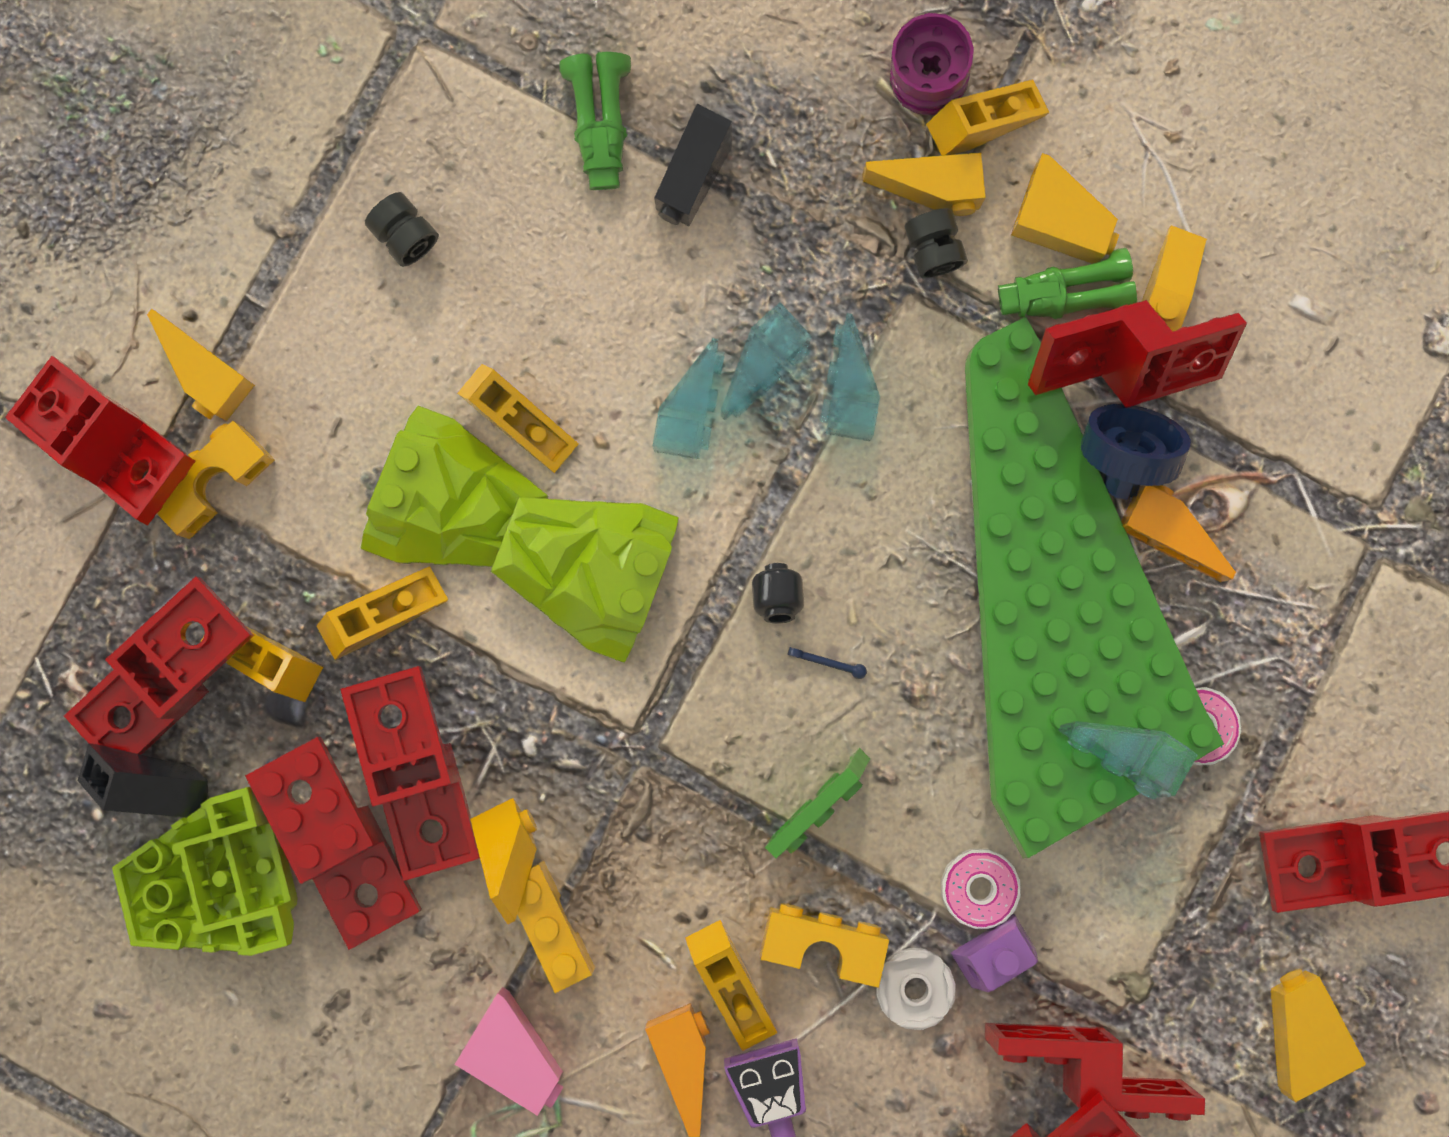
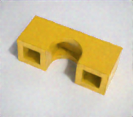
[157,421,275,539]
[517,860,595,993]
[760,903,889,988]

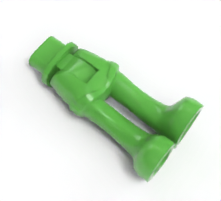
[559,52,631,190]
[998,248,1137,320]

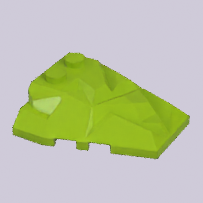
[361,406,549,567]
[491,498,679,663]
[112,787,298,956]

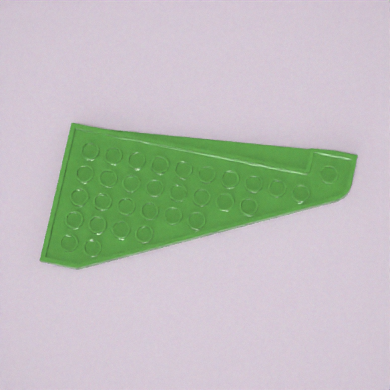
[965,317,1224,859]

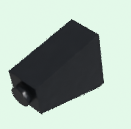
[654,103,732,226]
[77,743,208,818]

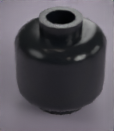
[752,563,804,624]

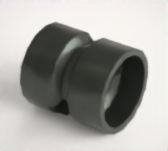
[365,192,439,267]
[904,208,968,278]

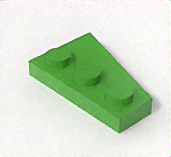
[765,748,870,858]

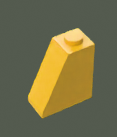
[1011,153,1119,264]
[1271,969,1366,1103]

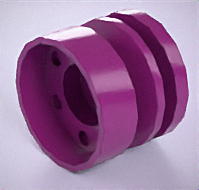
[890,13,974,116]

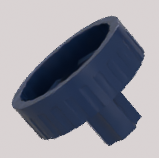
[1080,404,1191,500]

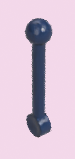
[787,647,867,679]

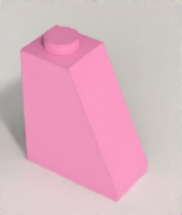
[455,987,563,1116]

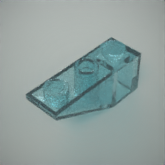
[721,302,812,420]
[820,313,880,441]
[652,338,725,459]
[1058,721,1198,799]

